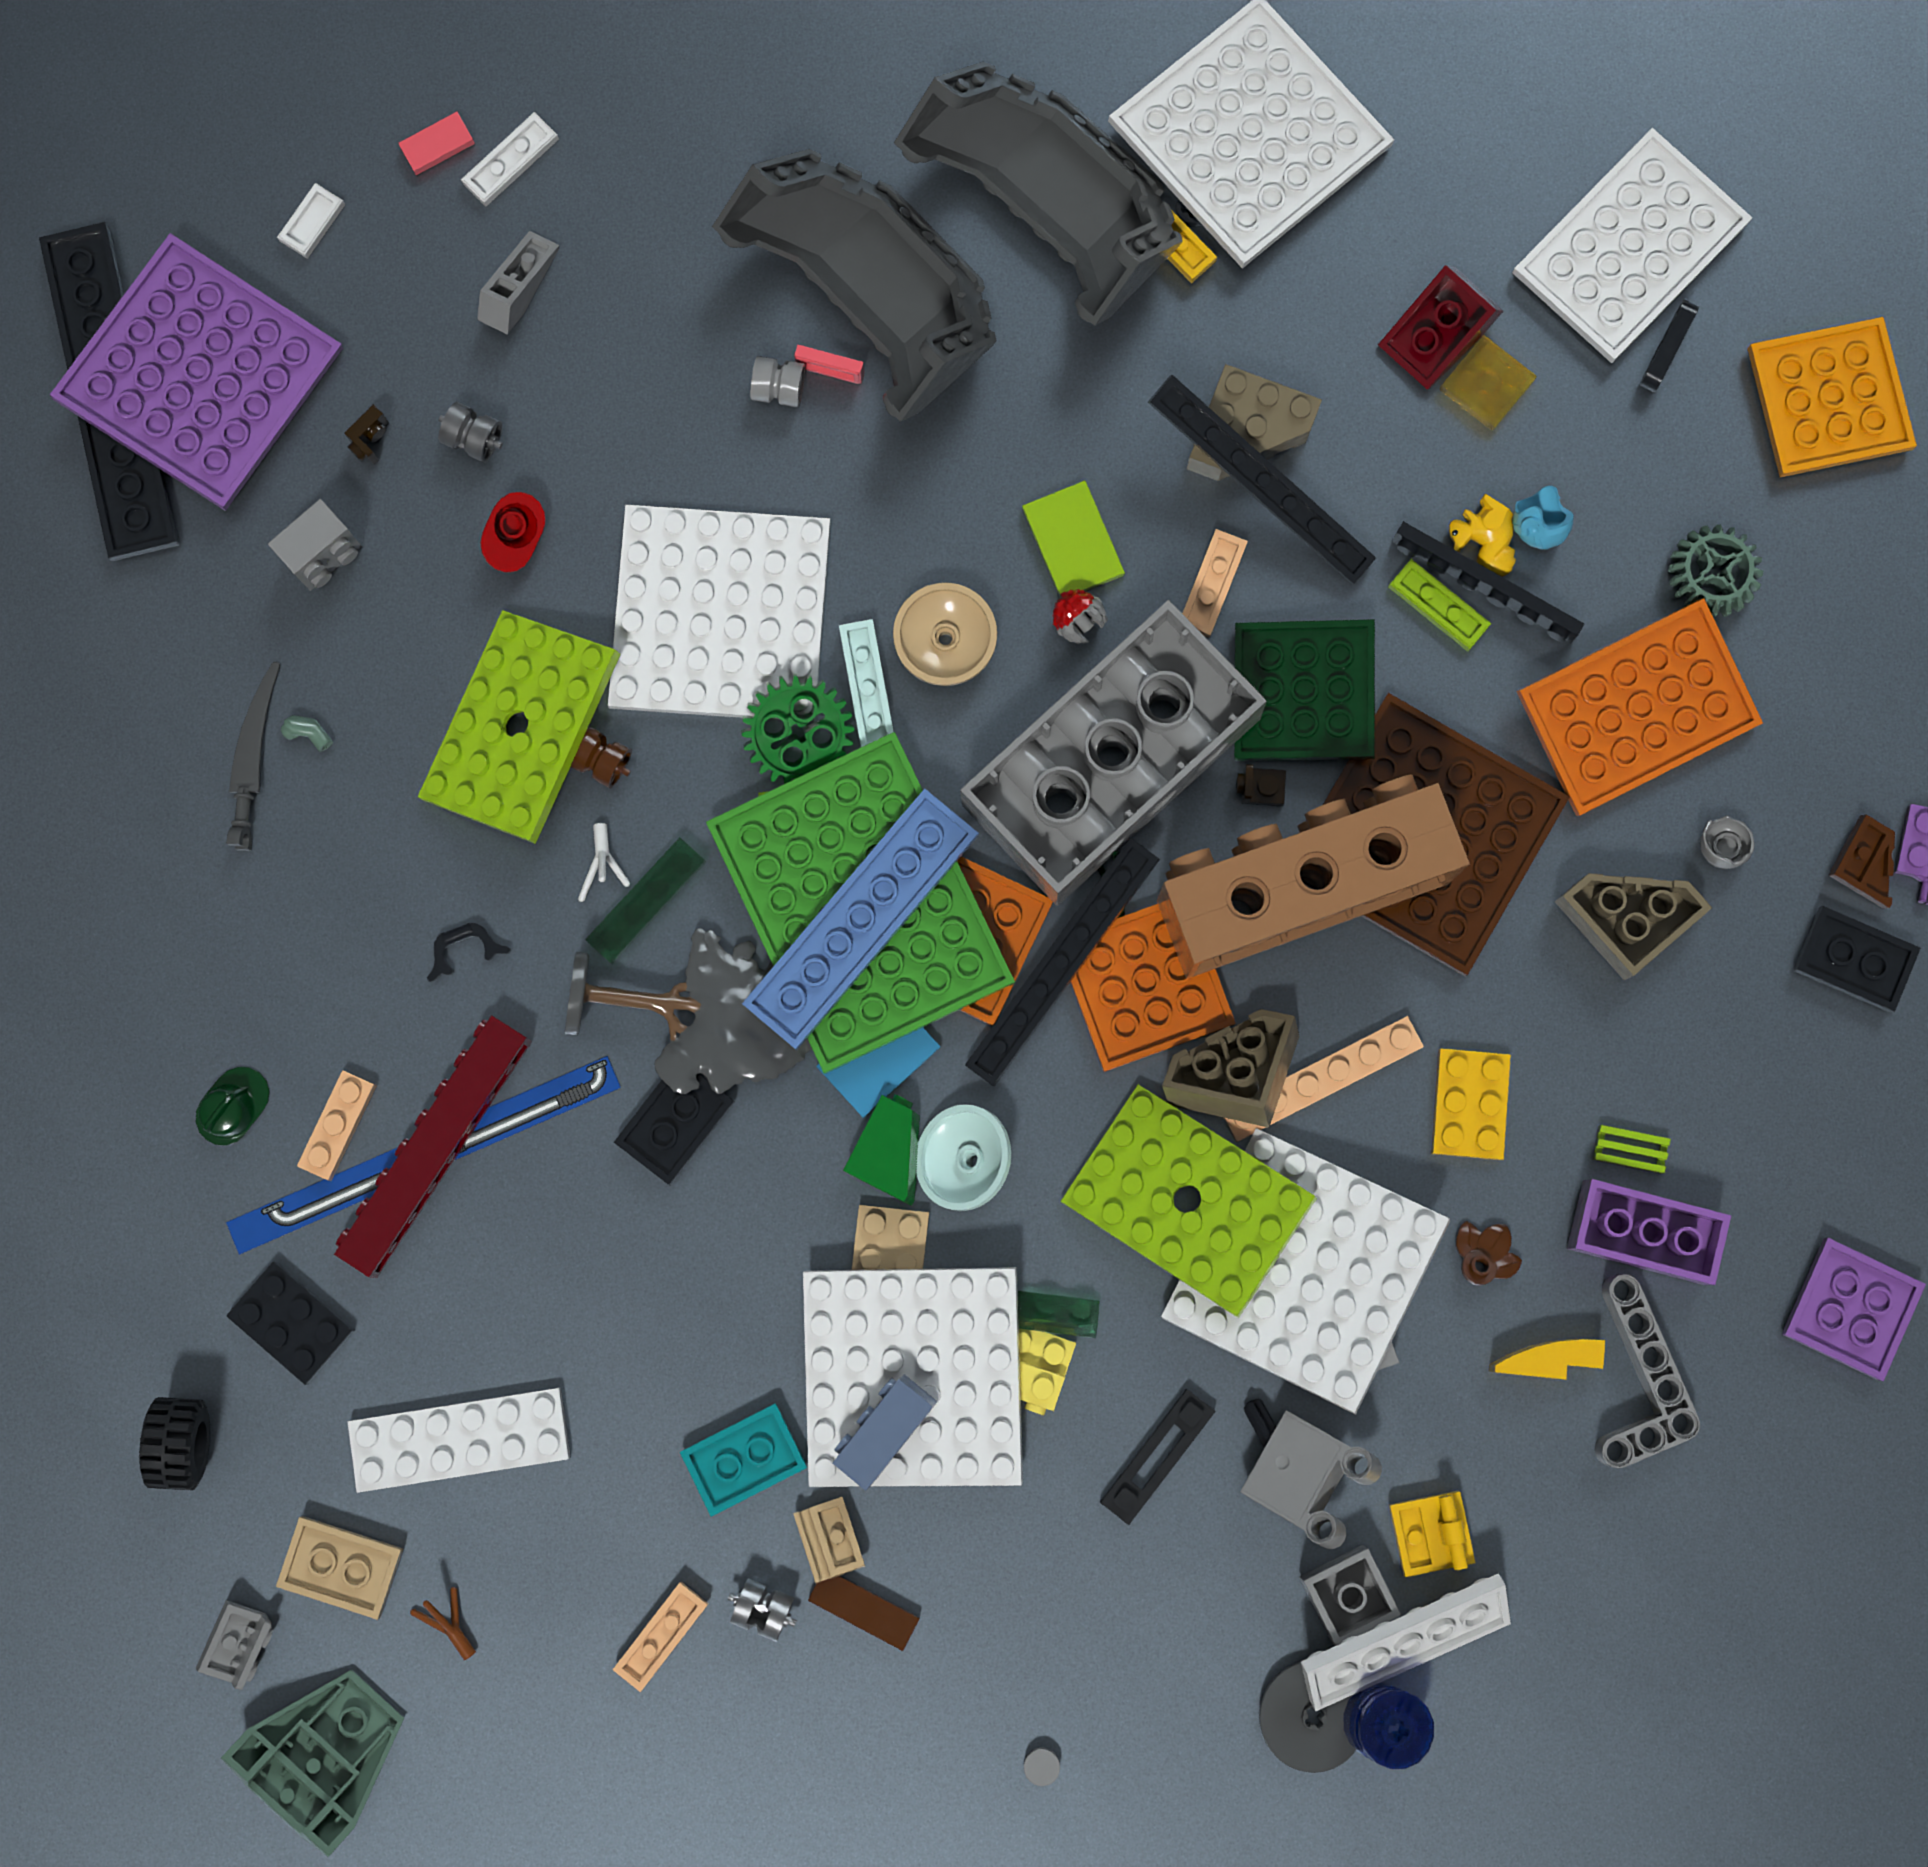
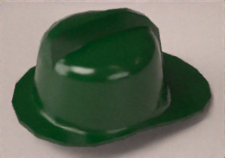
[196,1067,269,1145]

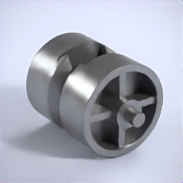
[438,402,503,462]
[728,1578,797,1642]

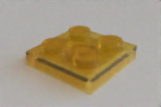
[1439,335,1537,431]

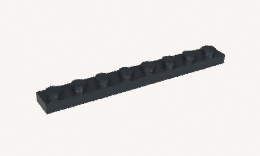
[1148,375,1376,584]
[965,838,1160,1086]

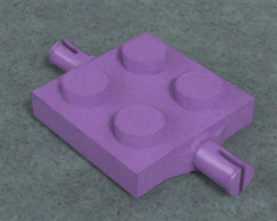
[1894,804,1928,905]

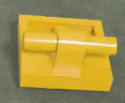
[1388,1491,1476,1577]

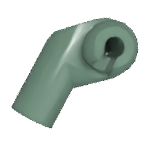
[281,715,333,752]

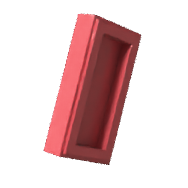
[398,112,475,175]
[794,344,865,384]

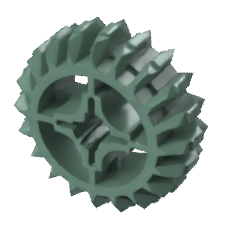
[1668,524,1764,618]

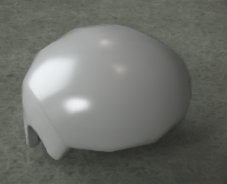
[1700,816,1755,869]

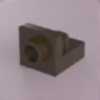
[344,404,389,464]
[1236,764,1286,806]

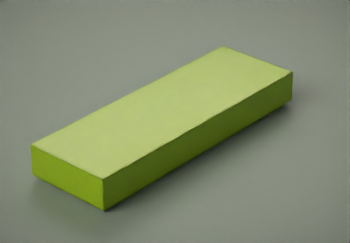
[1388,559,1492,652]

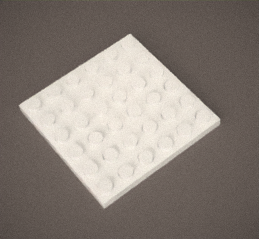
[1108,0,1394,269]
[608,505,831,722]
[1161,1128,1450,1415]
[803,1267,1023,1487]

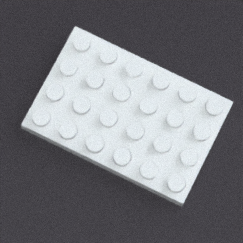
[1512,128,1752,363]

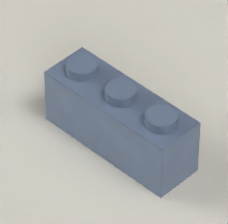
[832,1374,938,1491]

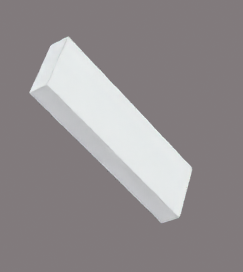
[461,112,559,207]

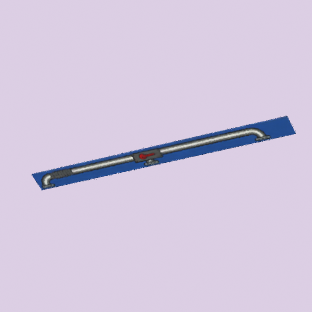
[226,1056,621,1255]

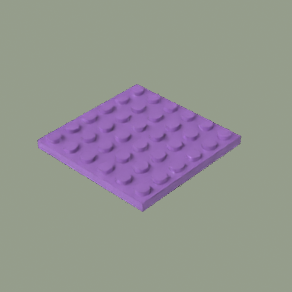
[50,233,343,511]

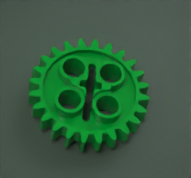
[741,674,854,784]

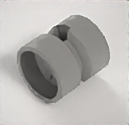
[750,356,805,407]

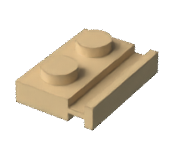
[793,1497,865,1584]

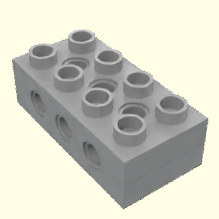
[960,600,1267,906]

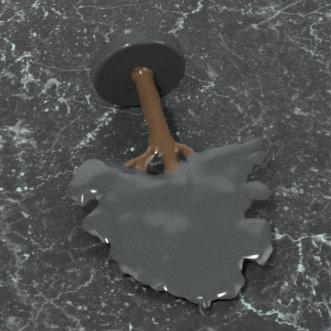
[565,928,812,1094]

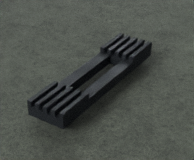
[1100,1389,1216,1525]

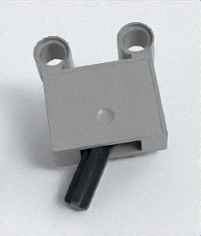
[1240,1399,1382,1549]

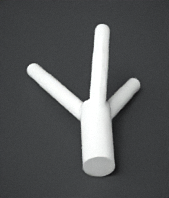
[578,823,630,902]

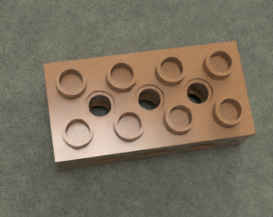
[1157,775,1470,979]

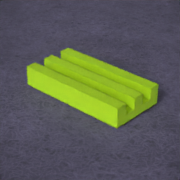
[1593,1125,1671,1174]

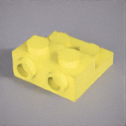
[1019,1323,1076,1415]

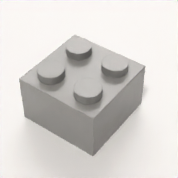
[268,499,362,591]
[1299,1545,1401,1646]

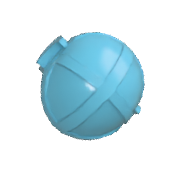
[1512,485,1574,550]

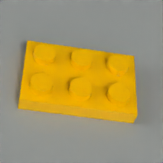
[1431,1048,1511,1160]

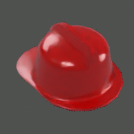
[480,492,545,573]

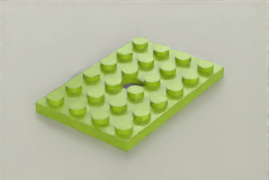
[418,610,621,844]
[1061,1084,1317,1318]

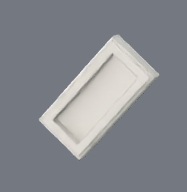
[277,183,345,259]

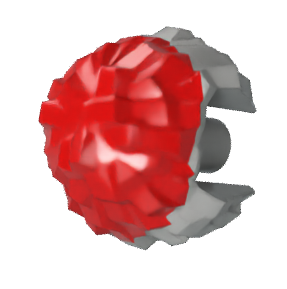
[1052,589,1108,644]

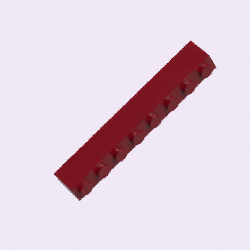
[334,1015,532,1278]

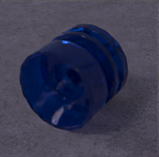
[1343,1683,1434,1769]

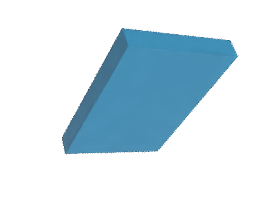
[816,1028,941,1118]

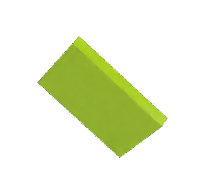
[1022,480,1125,598]

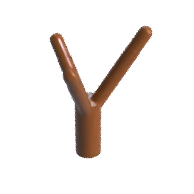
[410,1587,476,1661]

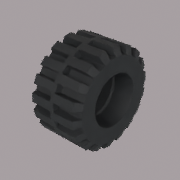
[139,1397,211,1491]

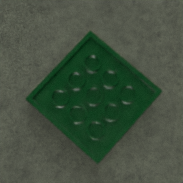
[1234,619,1375,761]

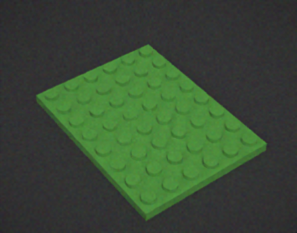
[706,731,1015,1074]

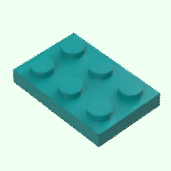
[680,1403,808,1517]

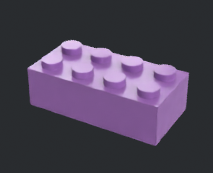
[1567,1179,1731,1285]

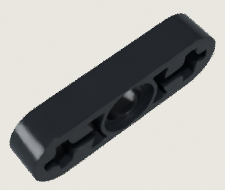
[1639,299,1699,393]

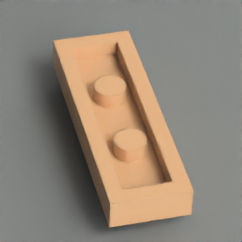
[1182,529,1248,638]
[297,1070,377,1181]
[613,1581,709,1692]

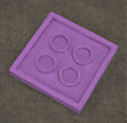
[1782,1238,1926,1381]

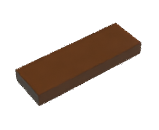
[808,1575,920,1651]

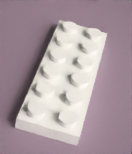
[347,1388,570,1493]
[1301,1573,1511,1711]

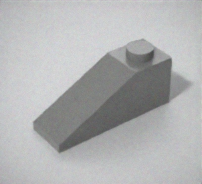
[477,231,559,334]

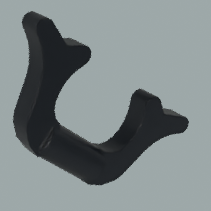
[427,923,511,982]

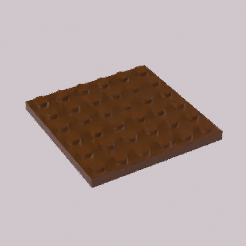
[1301,693,1570,977]

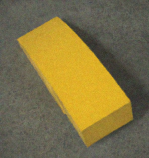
[1489,1339,1605,1380]

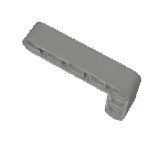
[1595,1274,1700,1468]

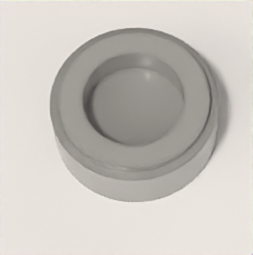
[1024,1747,1060,1786]

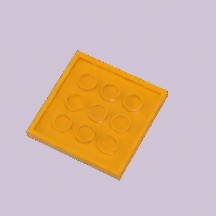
[1747,317,1917,477]

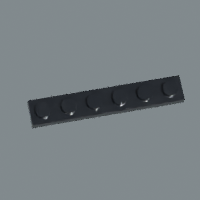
[1392,521,1584,643]

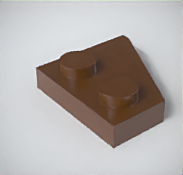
[1829,814,1895,909]

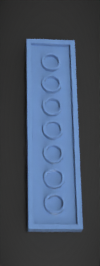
[742,788,979,1050]

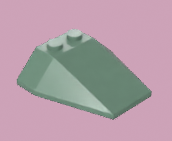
[221,1670,404,1857]

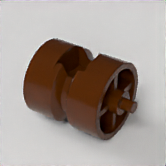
[570,726,632,789]

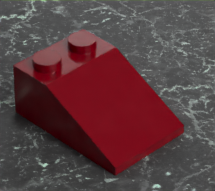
[1378,265,1503,390]

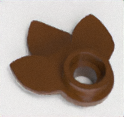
[1455,1221,1522,1286]

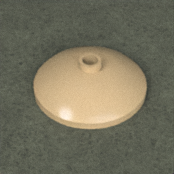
[893,583,997,686]

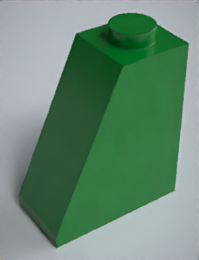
[843,1094,920,1206]

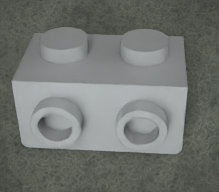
[196,1600,273,1690]

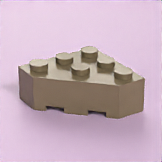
[1187,364,1322,481]
[1554,873,1712,980]
[1162,1009,1299,1128]

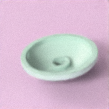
[916,1104,1011,1211]

